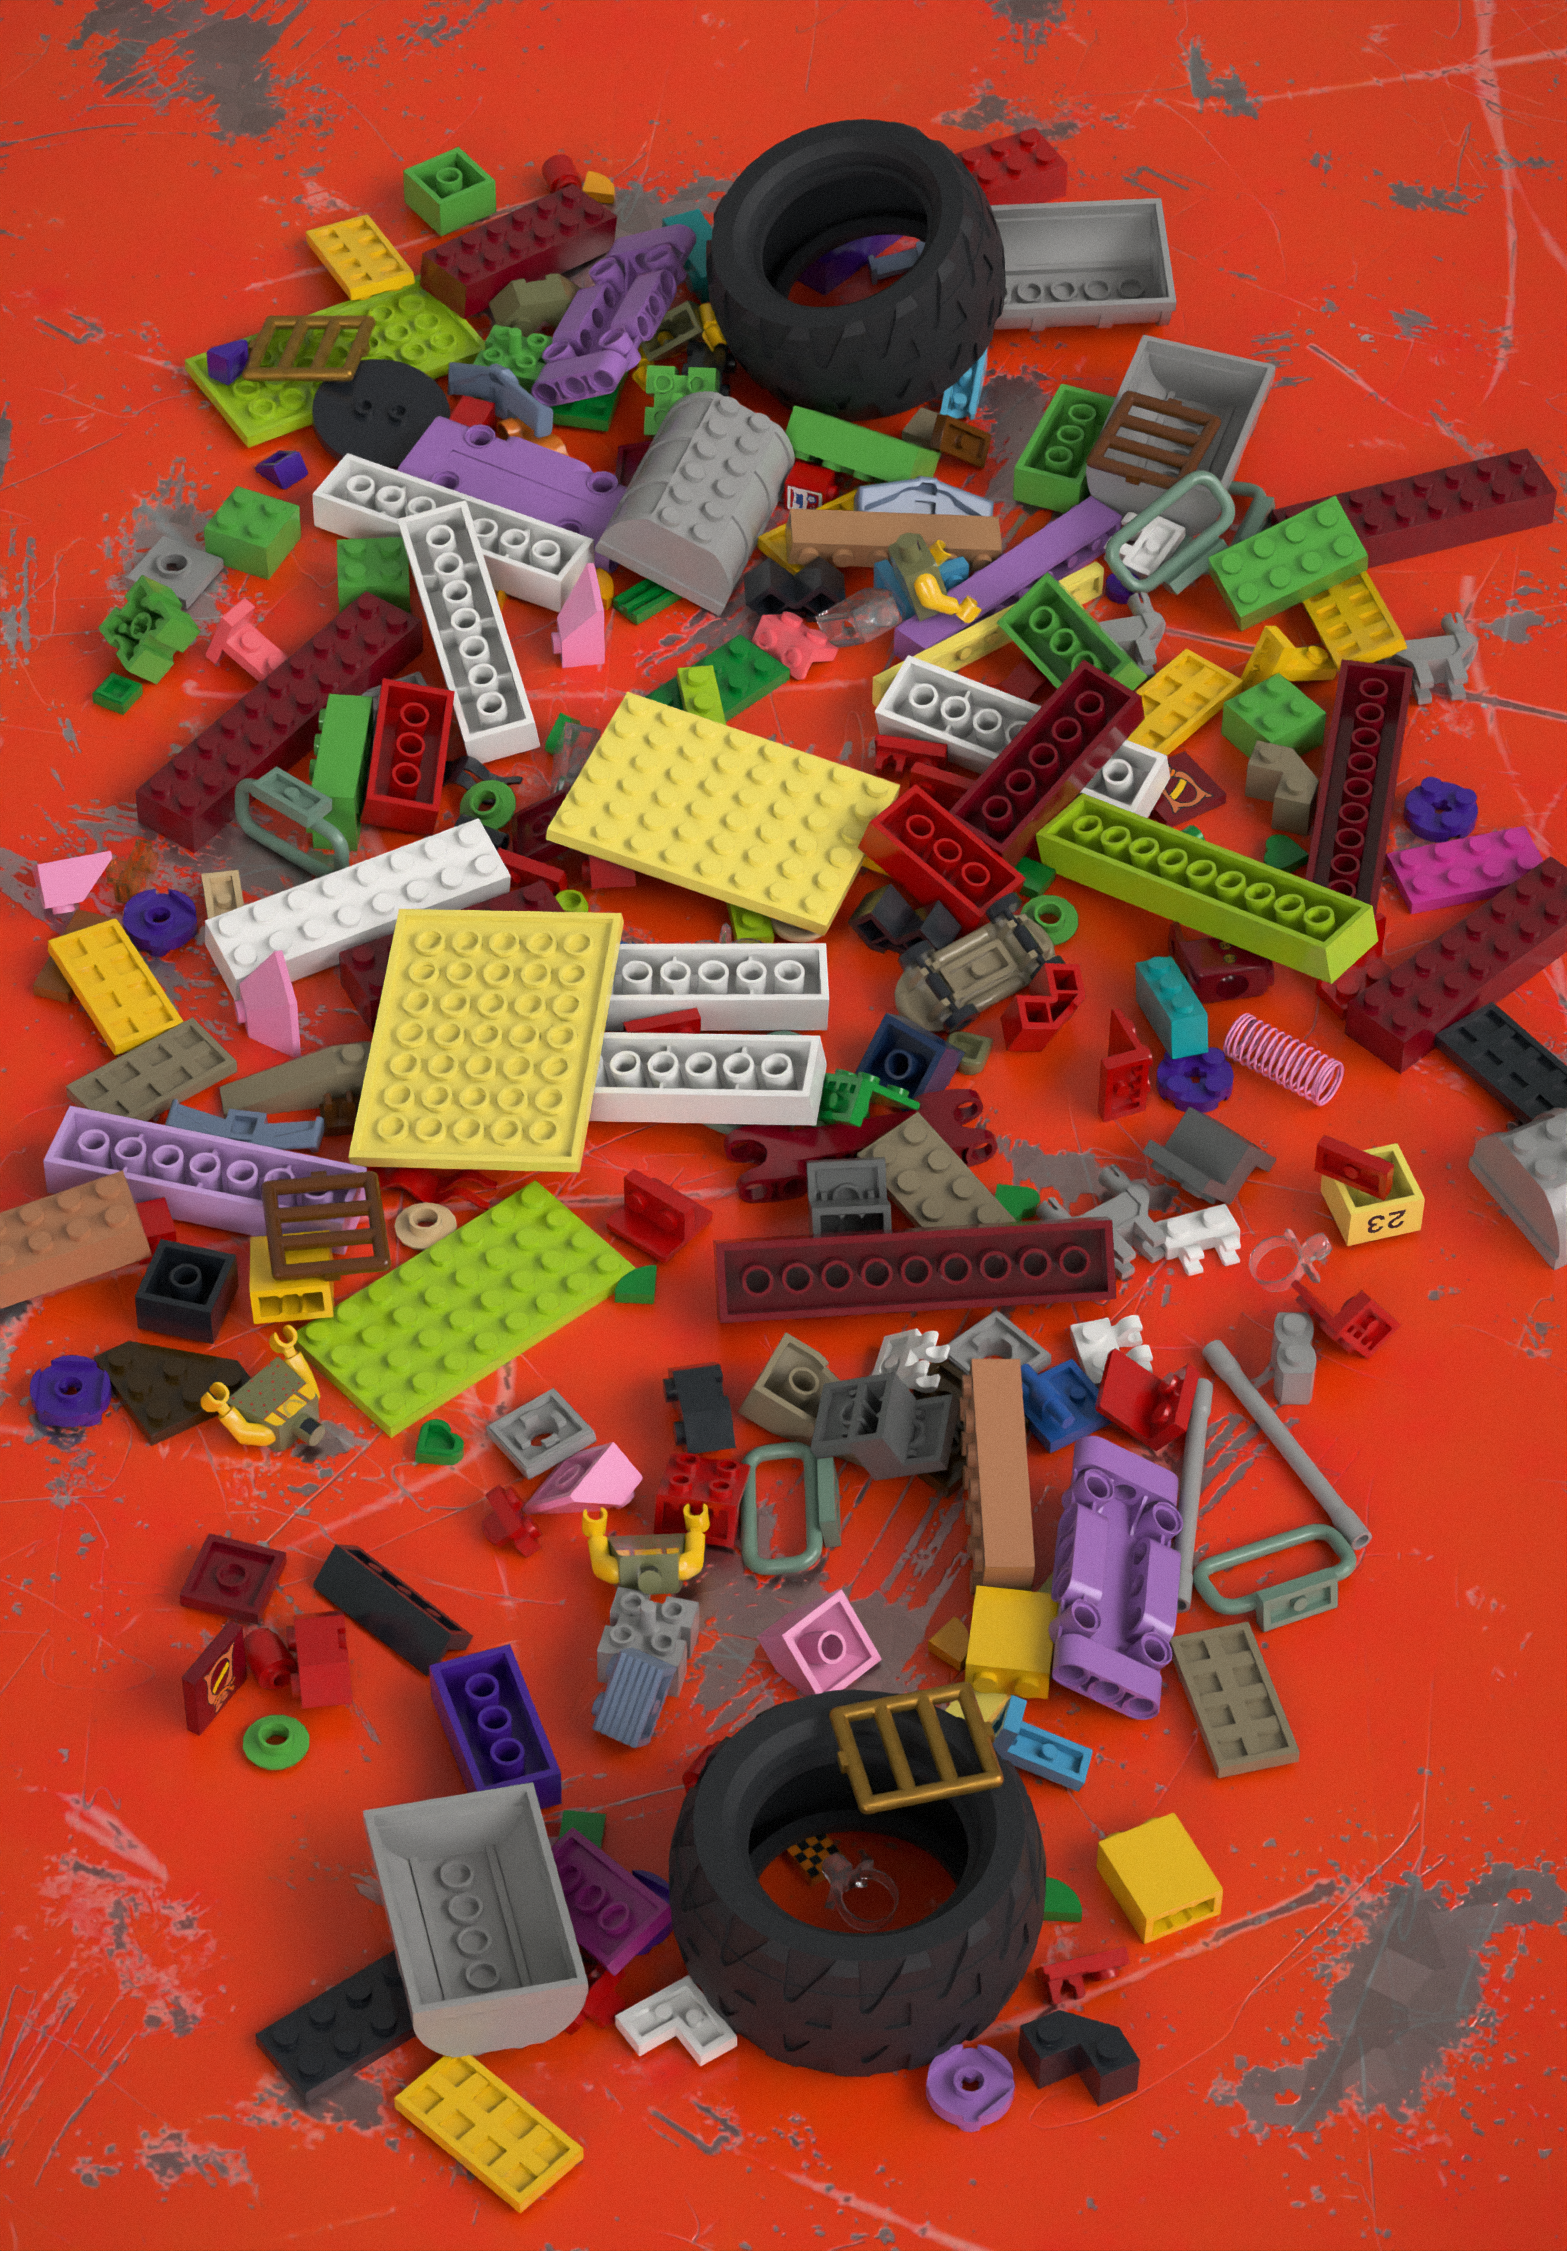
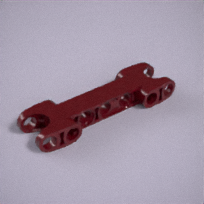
[723,1089,998,1203]

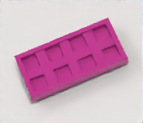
[1385,826,1543,914]

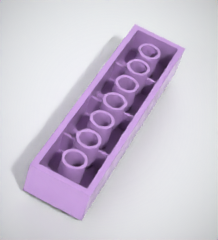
[43,1106,367,1255]

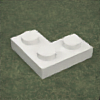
[615,1975,737,2067]

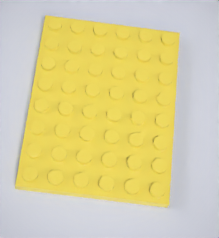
[546,692,900,936]
[348,909,624,1172]

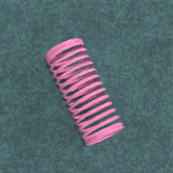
[1223,1013,1344,1106]

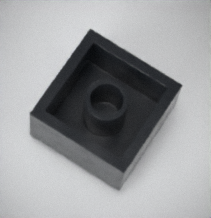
[135,1239,239,1344]

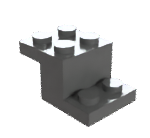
[1142,1107,1277,1205]
[806,1157,892,1234]
[810,1372,960,1481]

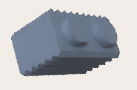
[592,1647,676,1748]

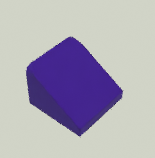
[206,339,249,385]
[255,451,308,489]

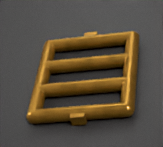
[242,315,376,382]
[829,1682,1004,1814]

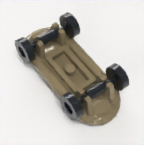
[894,892,1066,1035]

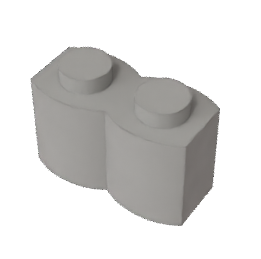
[1271,1312,1317,1405]

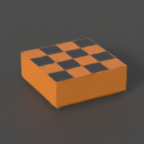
[786,1834,847,1887]

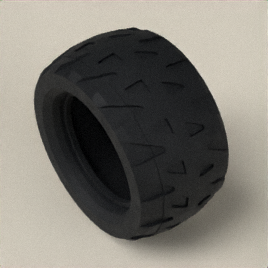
[706,119,1006,422]
[669,1689,1046,2077]

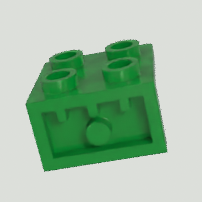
[817,1068,920,1127]

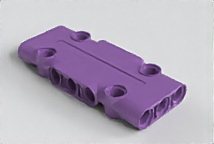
[531,224,697,406]
[397,416,627,573]
[1048,1436,1183,1720]

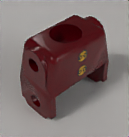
[1168,922,1274,1004]

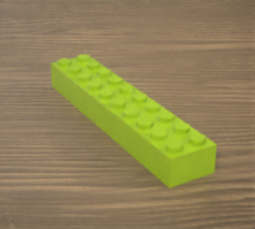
[1036,793,1378,984]

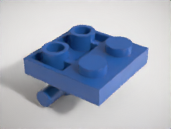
[1021,1359,1113,1454]

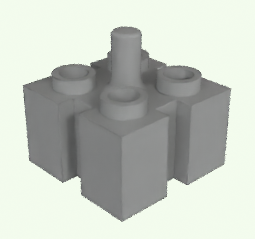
[597,1586,699,1698]

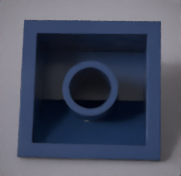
[855,1013,965,1112]

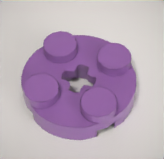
[926,2044,1015,2132]

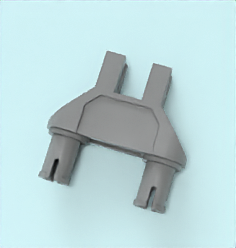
[1098,592,1166,681]
[1377,612,1478,705]
[1036,1164,1166,1280]

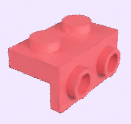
[751,611,839,680]

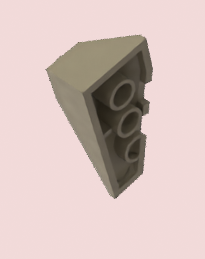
[220,1041,371,1119]
[738,1332,865,1468]

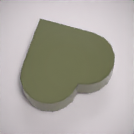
[946,1031,993,1075]

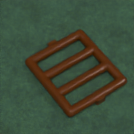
[1086,391,1222,490]
[261,1171,391,1282]

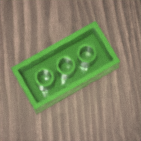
[1013,384,1115,514]
[785,405,941,484]
[1208,496,1368,631]
[997,572,1148,691]
[306,694,374,851]

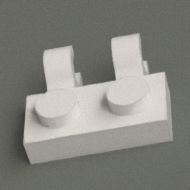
[1104,512,1186,580]
[1154,1204,1241,1276]
[1070,1315,1153,1389]
[872,1328,950,1393]

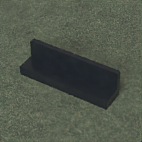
[313,1544,473,1676]

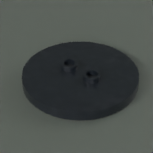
[312,359,450,470]

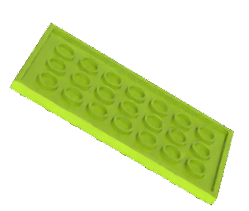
[185,275,485,448]
[293,1180,637,1438]

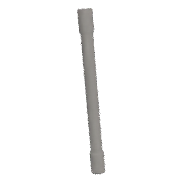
[1202,1340,1372,1550]
[1174,1378,1213,1613]

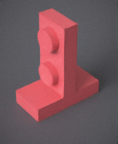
[205,598,289,682]

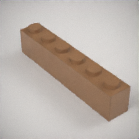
[785,509,1002,571]

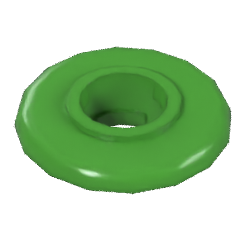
[460,780,516,830]
[1020,895,1079,946]
[243,1715,309,1770]

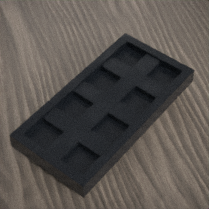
[1434,1002,1567,1124]
[255,1950,417,2103]

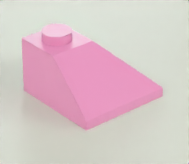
[551,563,605,668]
[31,851,112,915]
[234,950,301,1057]
[522,1442,643,1515]
[757,1589,882,1696]

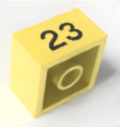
[1320,1143,1425,1246]

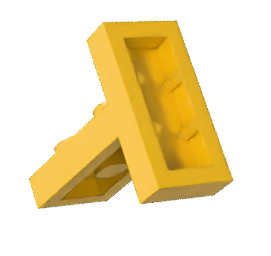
[1240,626,1338,691]

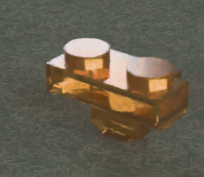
[106,839,159,904]

